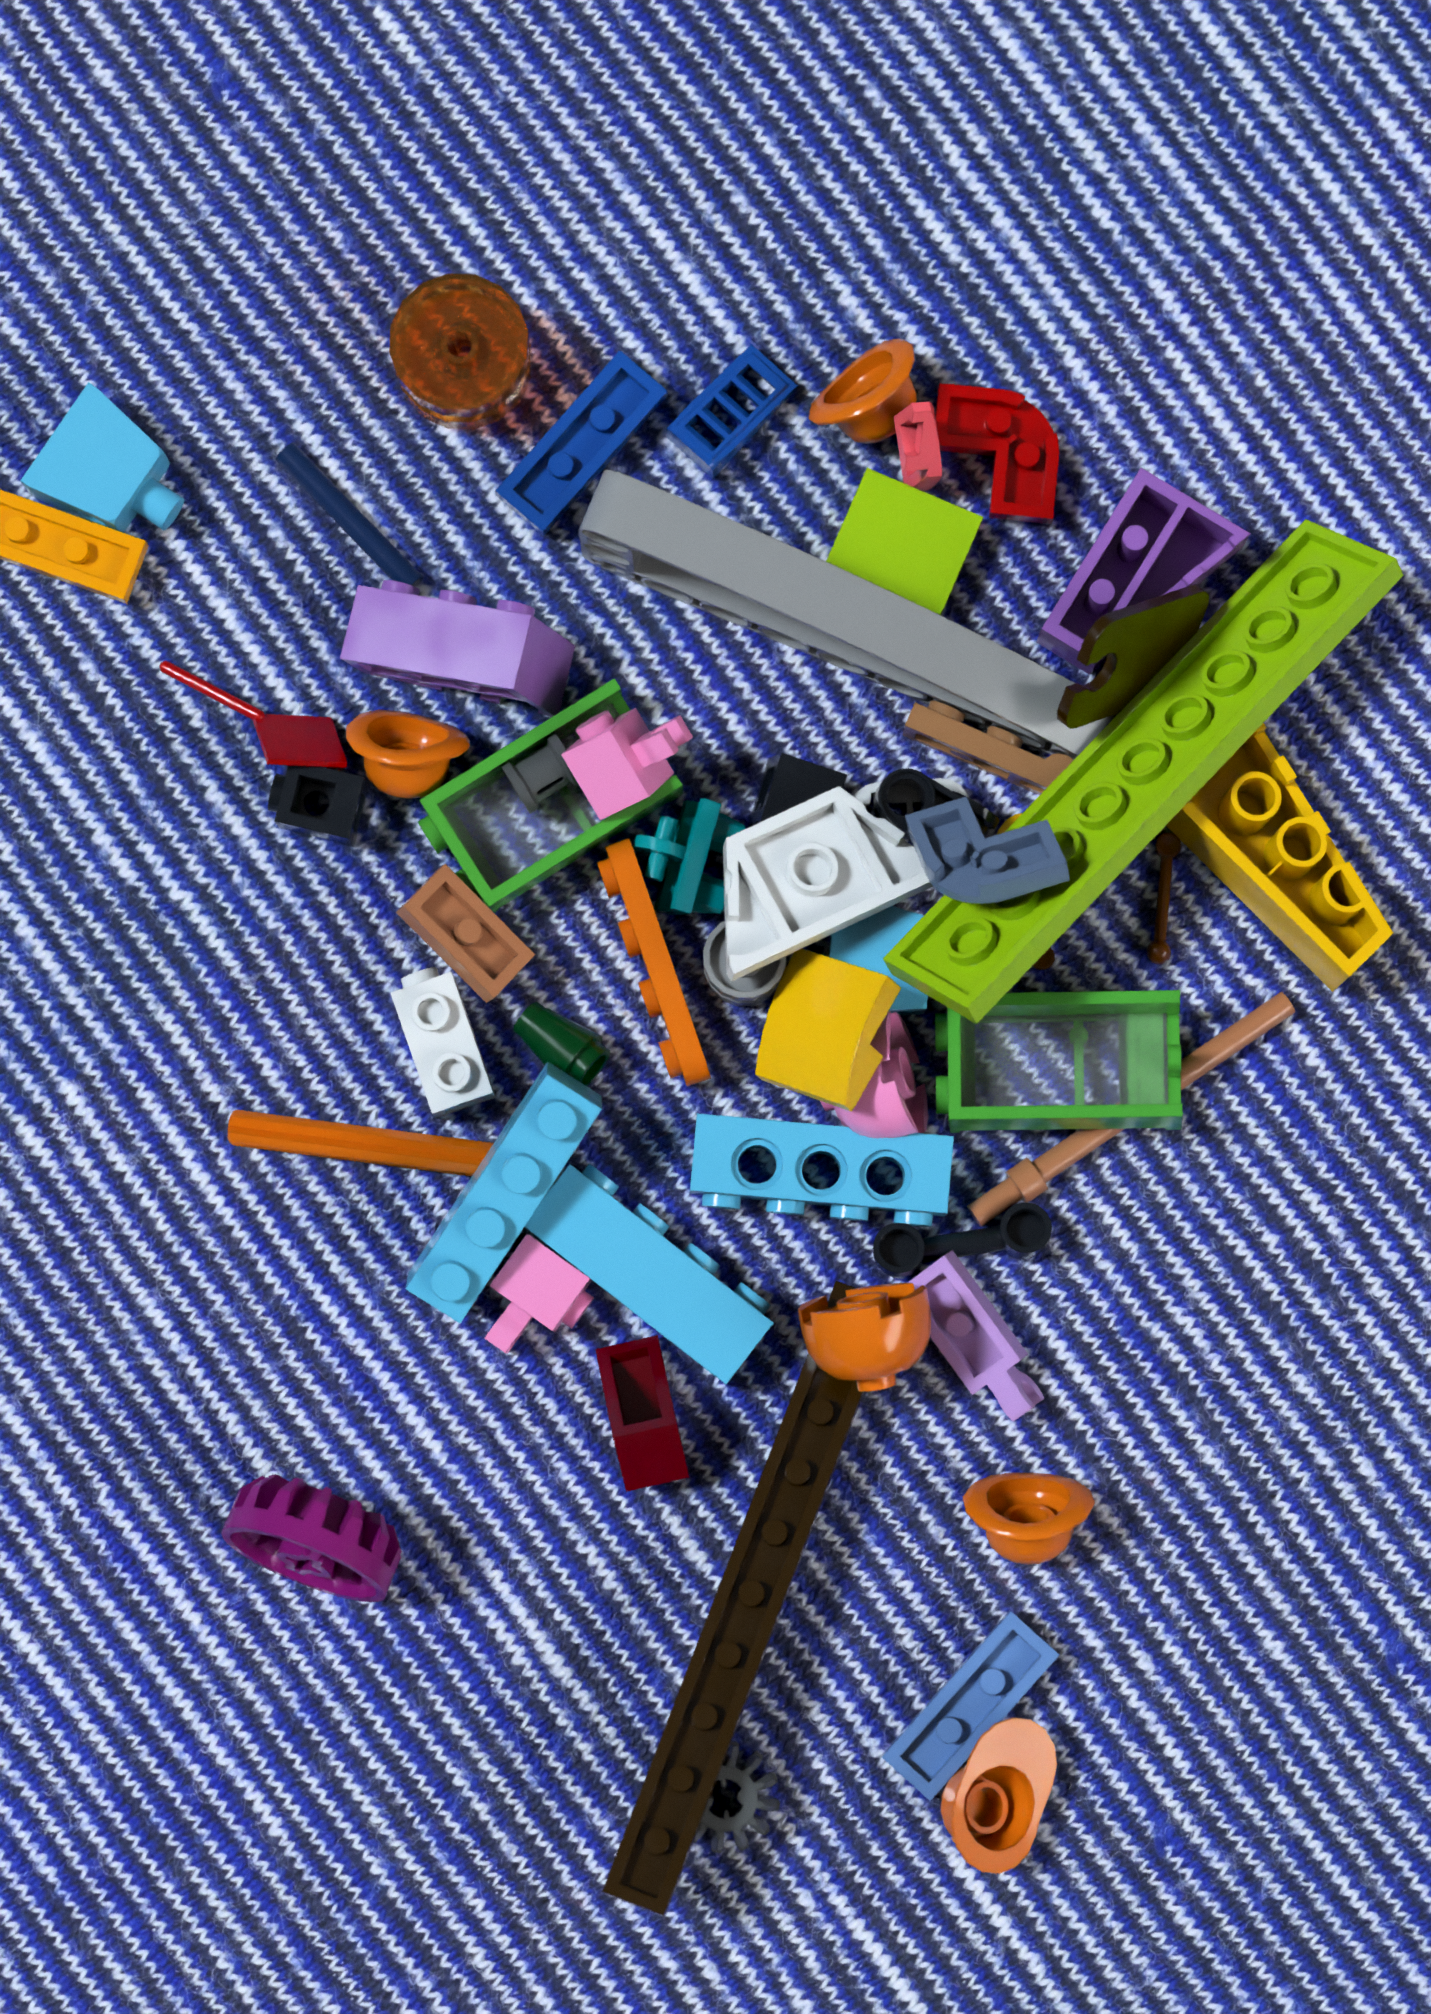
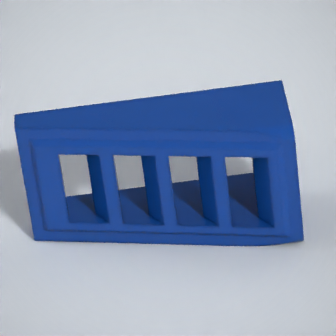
[666,344,798,479]

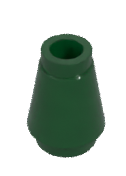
[513,1001,610,1086]

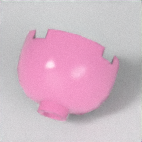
[820,1011,928,1138]

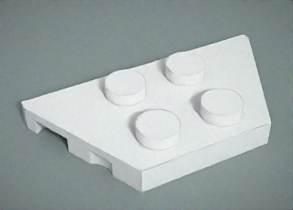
[723,786,933,982]

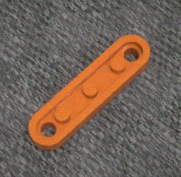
[597,838,711,1086]

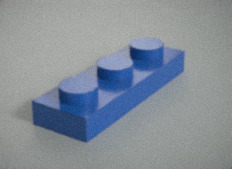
[495,350,668,536]

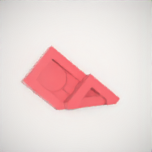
[894,401,942,491]

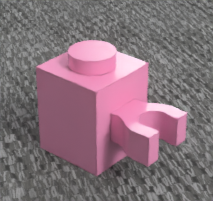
[561,708,693,820]
[485,1234,594,1354]

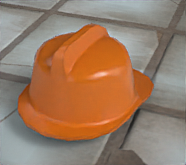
[940,1717,1057,1874]

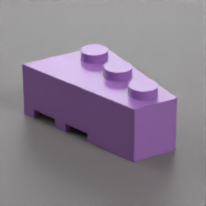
[1036,468,1251,675]
[340,580,575,717]

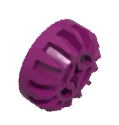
[221,1474,402,1602]

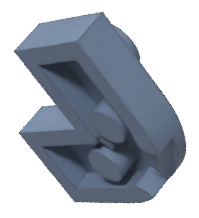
[905,796,1070,904]

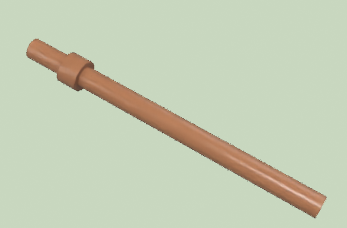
[967,992,1295,1227]

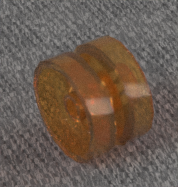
[389,273,532,430]

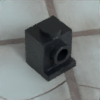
[268,765,369,847]

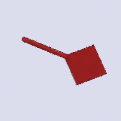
[159,661,347,768]

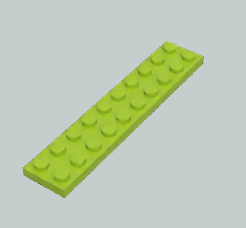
[883,519,1404,1024]

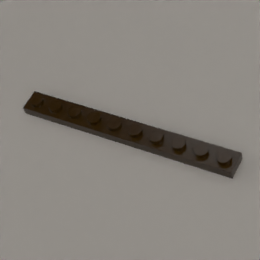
[602,1281,864,1917]

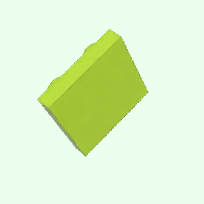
[826,468,983,615]

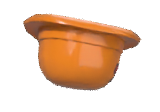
[808,338,917,444]
[346,710,470,799]
[963,1473,1095,1564]

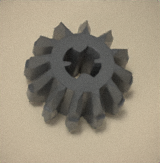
[693,1740,780,1853]

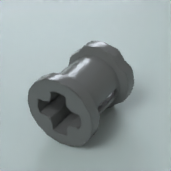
[501,733,579,814]

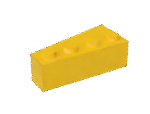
[1166,723,1393,992]

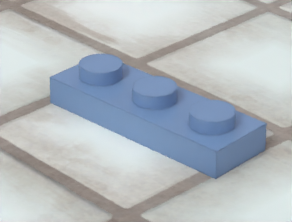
[881,1610,1059,1801]

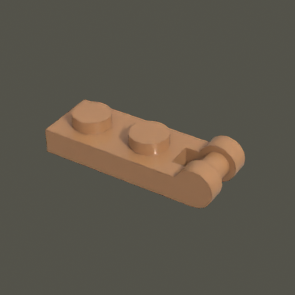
[903,700,1073,795]

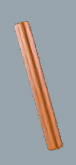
[227,1110,494,1176]

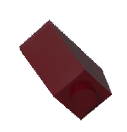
[595,1335,689,1492]

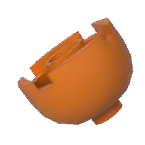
[798,1283,931,1392]

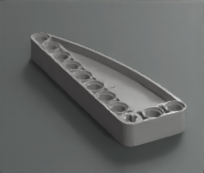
[578,470,1118,760]

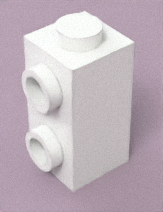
[391,967,496,1118]

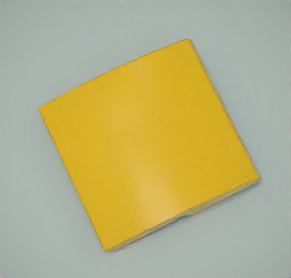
[755,949,901,1112]

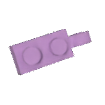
[907,1250,1044,1422]

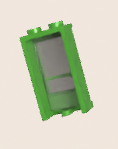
[418,678,683,913]
[935,990,1183,1133]

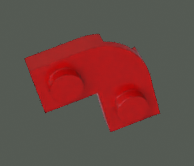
[935,383,1059,524]

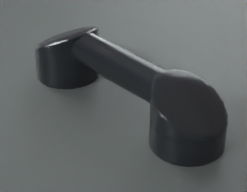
[873,1202,1052,1279]

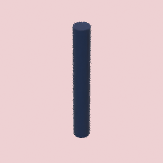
[276,442,424,587]

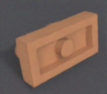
[396,864,535,1003]

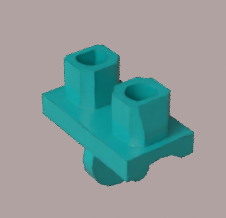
[633,798,745,915]

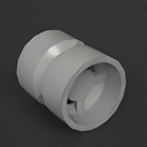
[703,921,786,1007]

